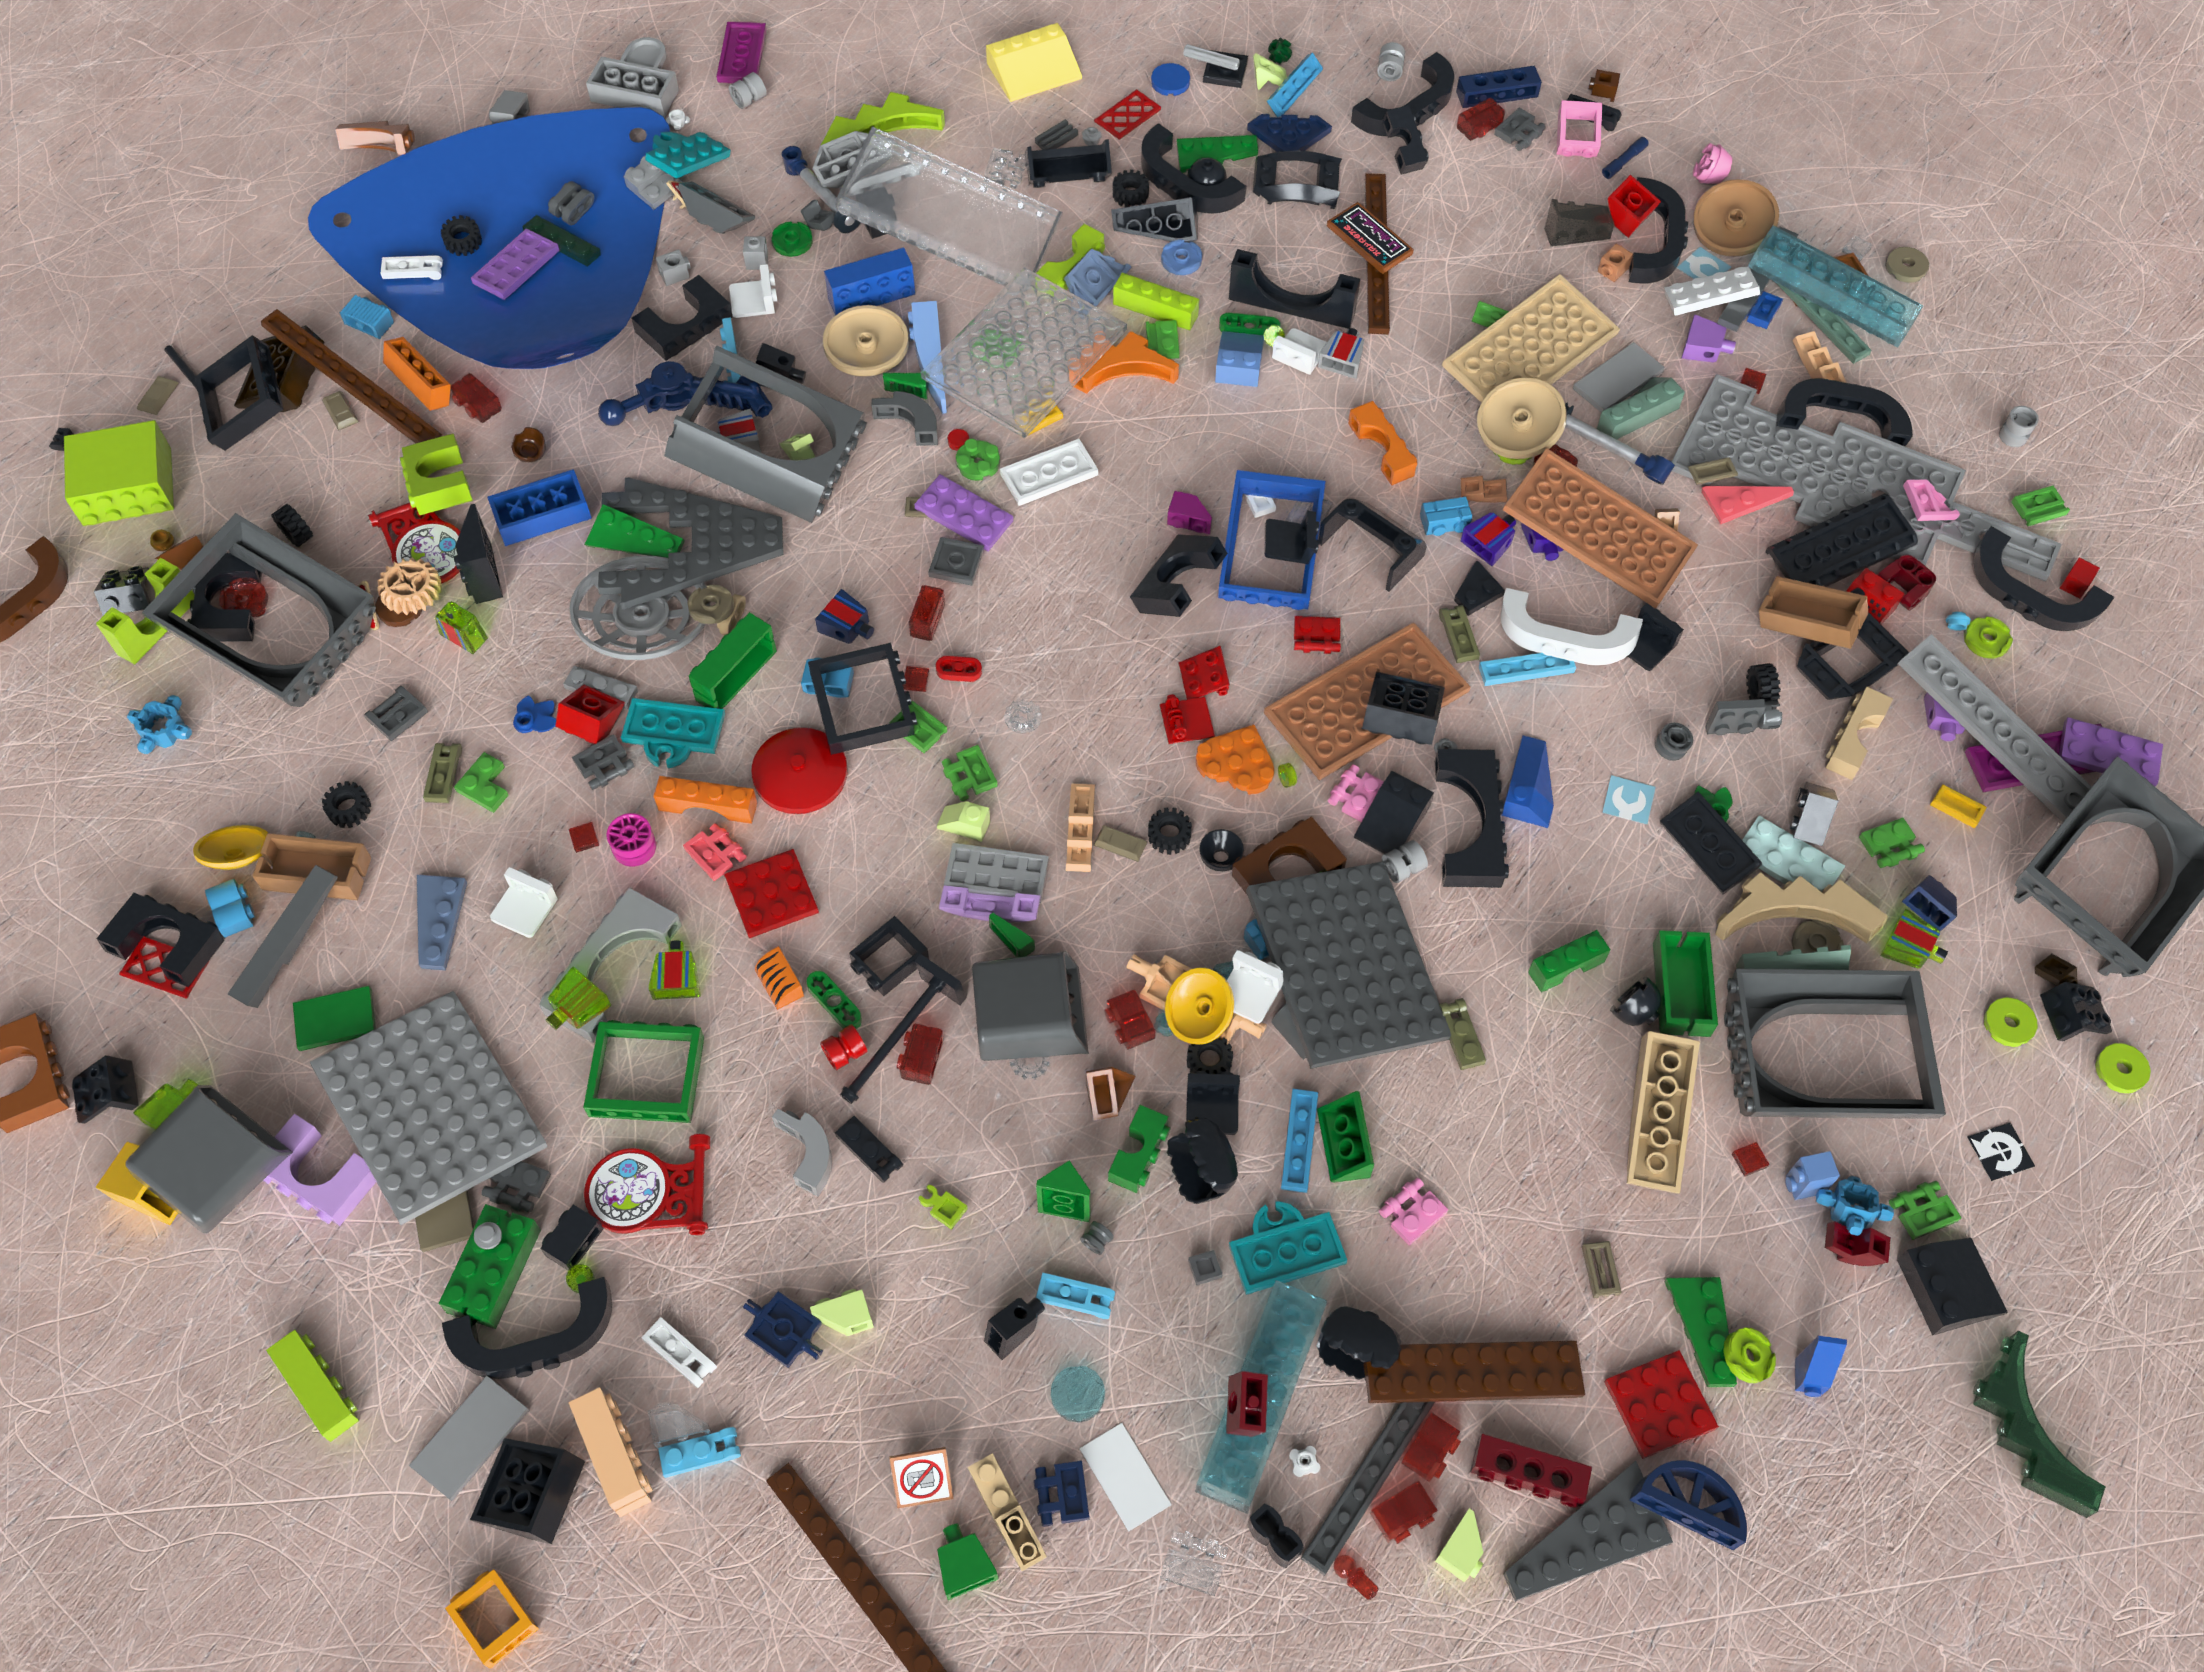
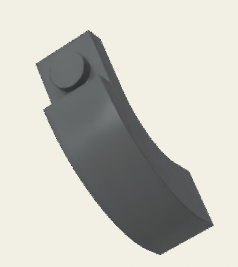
[872,391,938,446]

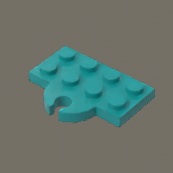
[645,132,731,179]
[621,698,725,769]
[1228,1201,1348,1295]

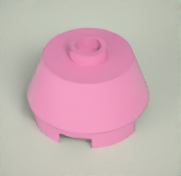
[1693,143,1733,184]

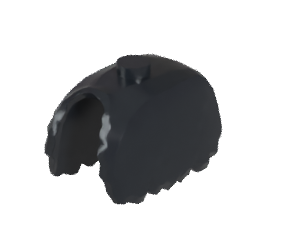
[1167,1117,1238,1204]
[1316,1306,1402,1382]

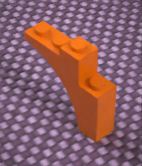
[1069,331,1179,394]

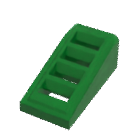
[883,373,928,399]
[989,913,1035,957]

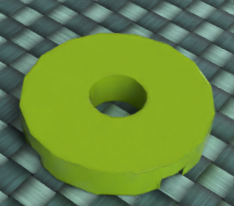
[1964,617,2013,659]
[1984,997,2038,1047]
[2095,1043,2151,1093]
[1723,1327,1776,1383]

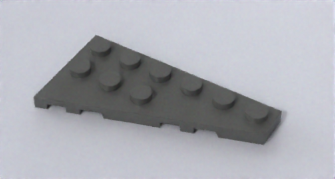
[1504,1461,1673,1602]

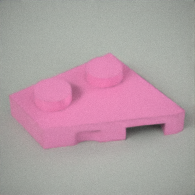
[1903,479,1960,521]

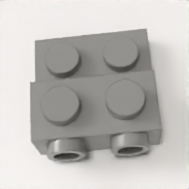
[624,155,683,210]

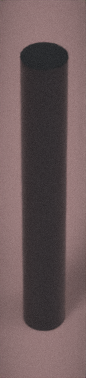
[165,345,197,388]

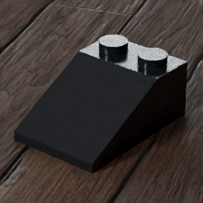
[1354,771,1434,854]

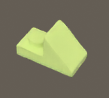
[1253,53,1287,90]
[779,433,815,460]

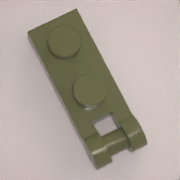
[1439,605,1480,663]
[423,743,462,803]
[1439,998,1486,1070]

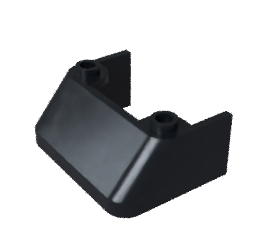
[1025,139,1112,188]
[1319,499,1427,592]

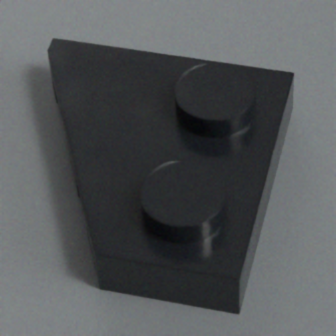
[1454,561,1505,616]

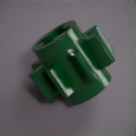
[1268,37,1292,64]

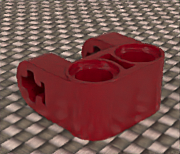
[1878,555,1936,611]

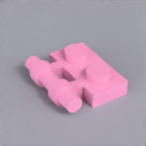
[1328,765,1384,822]
[1379,1178,1448,1246]

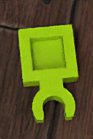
[918,1185,968,1230]

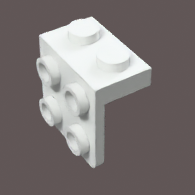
[729,264,777,318]
[1272,328,1327,375]
[490,867,558,938]
[1227,950,1283,1023]

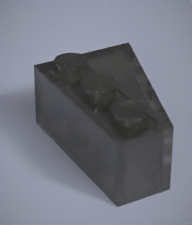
[1544,199,1614,247]

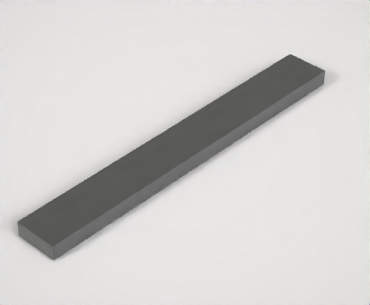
[1717,226,1799,332]
[1301,1402,1435,1576]

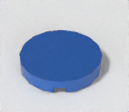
[1151,63,1190,96]

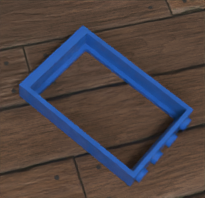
[1218,470,1326,610]

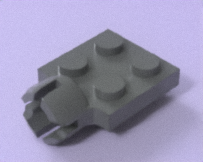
[1705,699,1782,735]

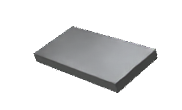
[1573,342,1665,413]
[409,1376,529,1501]

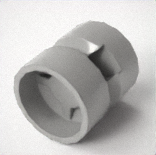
[1377,42,1405,82]
[729,72,767,109]
[1999,406,2039,447]
[1382,840,1428,883]

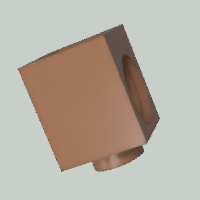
[1598,243,1633,282]

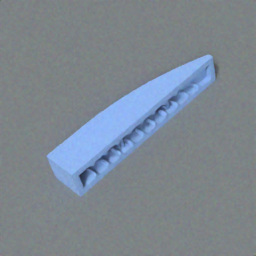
[908,301,947,414]

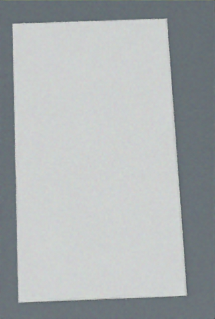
[1079,1423,1172,1532]

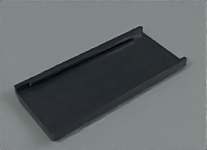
[1766,493,1918,587]

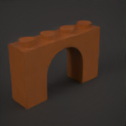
[0,1013,70,1133]

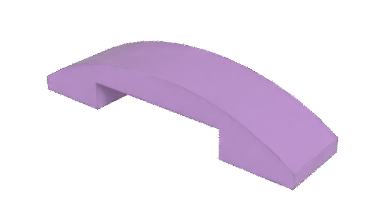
[939,886,1040,922]

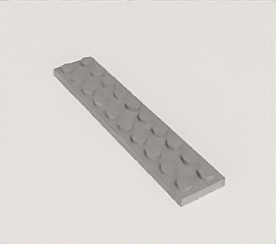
[1898,634,2092,822]

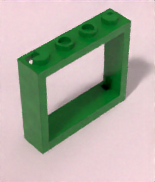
[583,1020,704,1123]

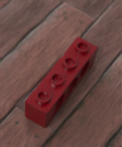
[1471,1434,1592,1507]

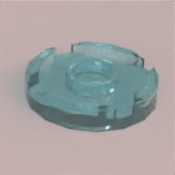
[1050,1366,1105,1422]

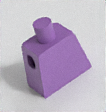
[1682,315,1736,363]
[1924,692,1965,741]

